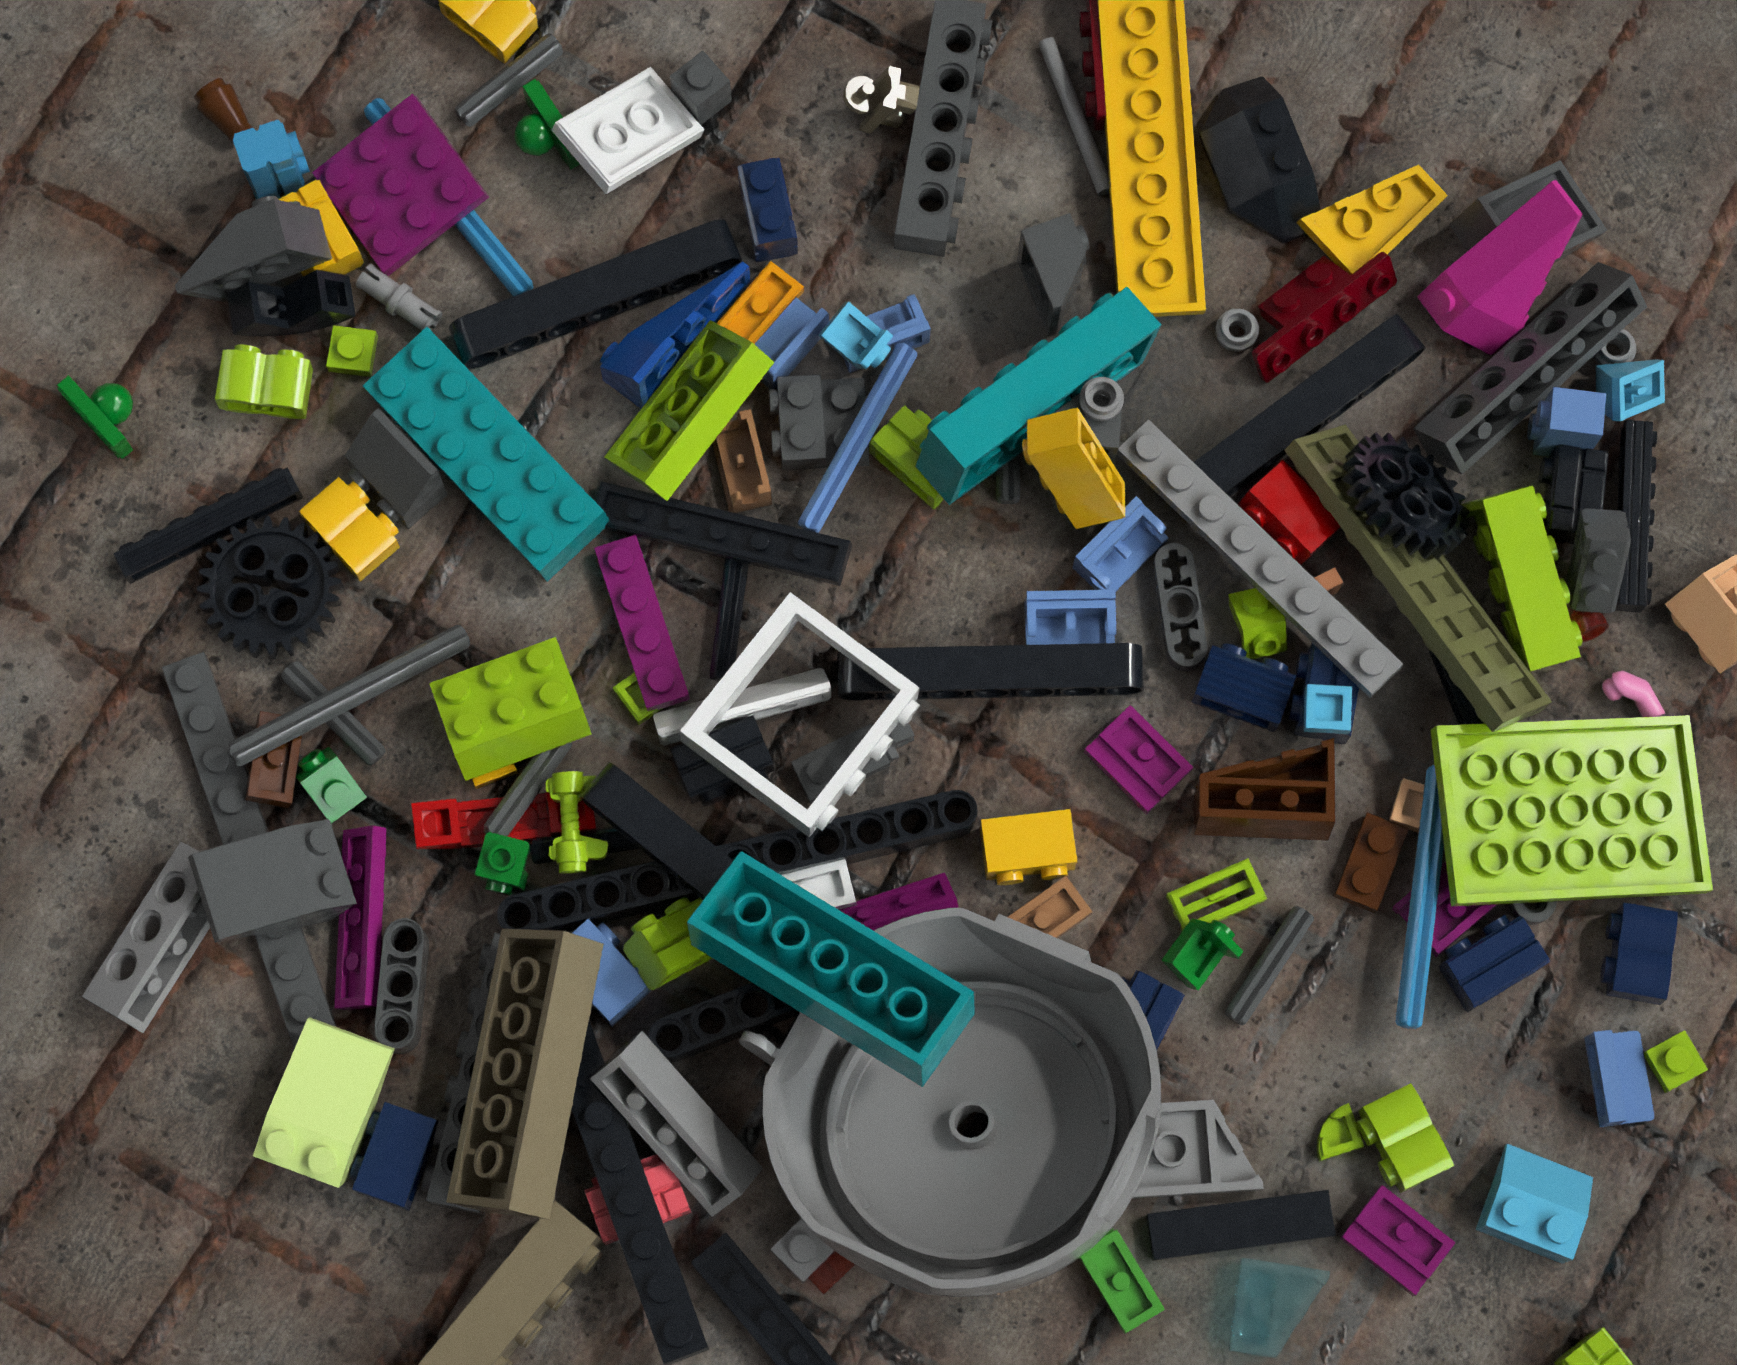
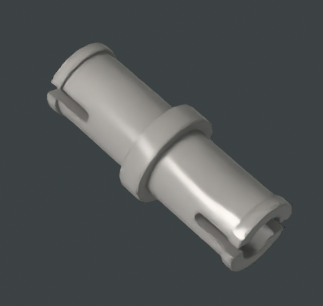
[355,264,442,331]

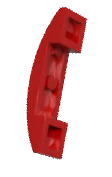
[411,791,596,849]

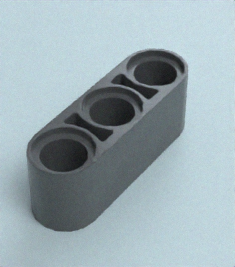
[374,918,429,1055]

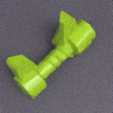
[545,771,608,874]

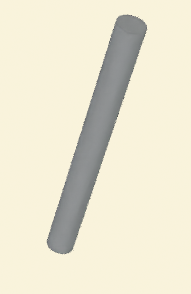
[1038,37,1110,196]

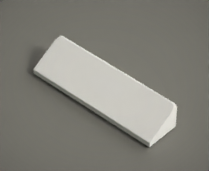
[653,668,831,746]

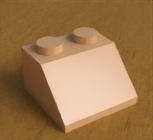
[1665,555,1737,674]

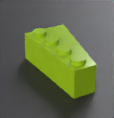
[1461,486,1582,672]

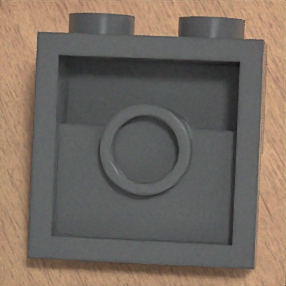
[769,374,869,470]

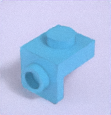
[818,301,893,369]

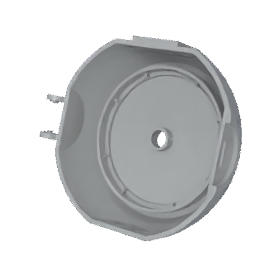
[739,908,1161,1297]

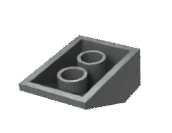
[1449,160,1607,263]
[175,196,332,302]
[188,819,356,943]

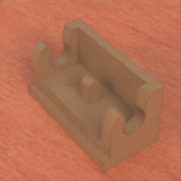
[712,409,772,513]

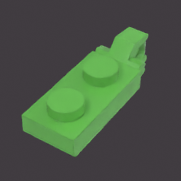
[1079,1228,1165,1334]

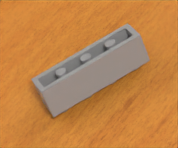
[590,1031,763,1217]

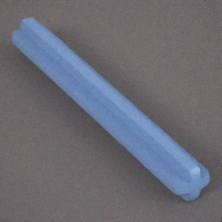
[798,343,917,533]

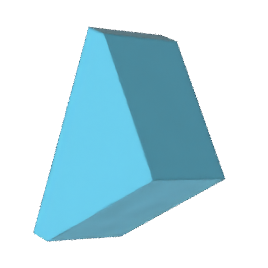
[1596,359,1665,421]

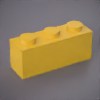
[1022,407,1125,529]

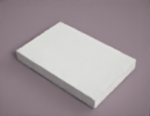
[552,67,705,194]

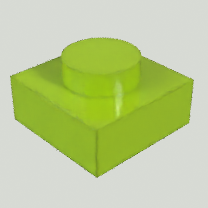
[326,325,378,377]
[1643,1030,1708,1093]

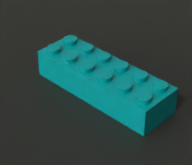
[915,287,1161,505]
[363,327,610,582]
[687,851,975,1087]

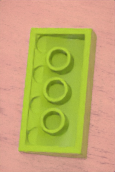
[604,320,774,501]

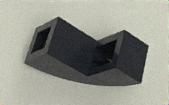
[227,270,356,337]

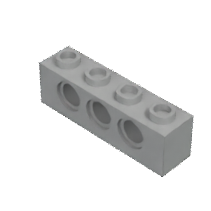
[82,842,210,1033]

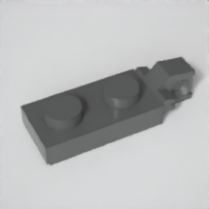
[791,723,915,804]

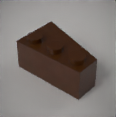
[1194,738,1335,841]

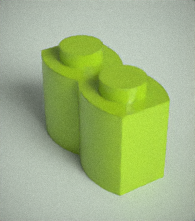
[215,344,313,419]
[1356,1083,1454,1193]

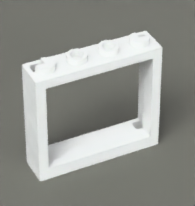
[680,592,920,837]

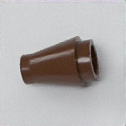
[194,78,252,144]

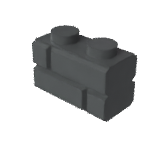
[1566,508,1631,613]

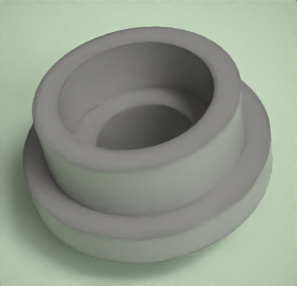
[1215,308,1259,352]
[1594,329,1636,365]
[1079,377,1124,421]

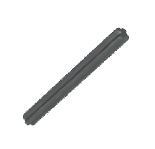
[227,625,470,766]

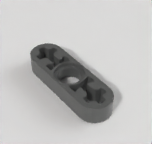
[1153,543,1207,671]

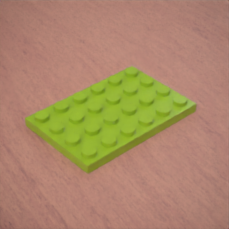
[1430,715,1713,907]

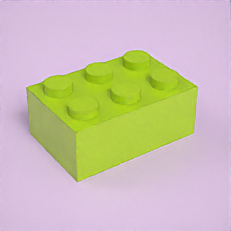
[429,637,592,781]

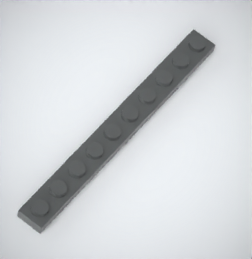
[162,652,337,1049]

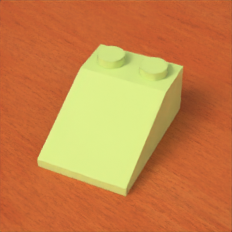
[253,1017,395,1188]

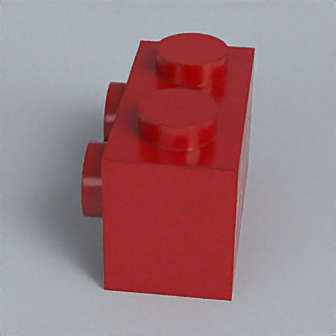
[1237,460,1341,565]

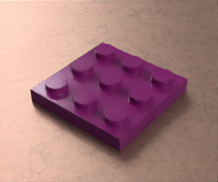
[312,93,489,276]

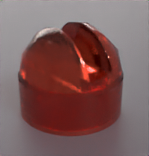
[1570,610,1609,643]

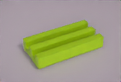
[1166,858,1267,931]

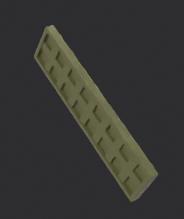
[1285,424,1552,732]

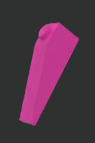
[1417,180,1583,355]

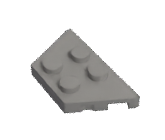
[1132,1100,1264,1199]

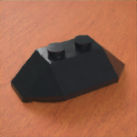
[1199,76,1321,243]

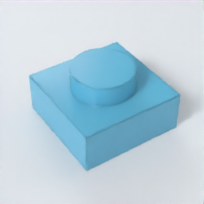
[1304,684,1352,734]

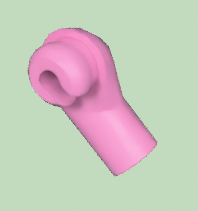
[1602,671,1666,717]

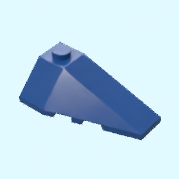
[600,261,750,409]

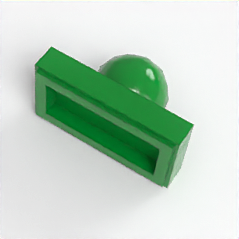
[514,79,580,170]
[57,375,133,459]

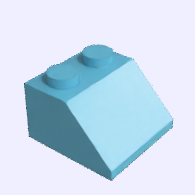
[1476,1144,1593,1264]

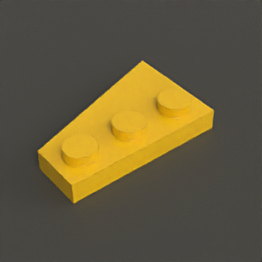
[1296,164,1448,275]

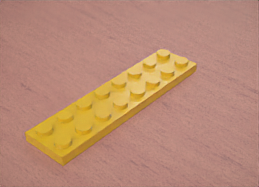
[1097,0,1206,317]

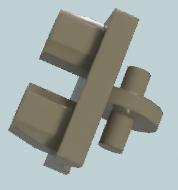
[843,66,920,134]

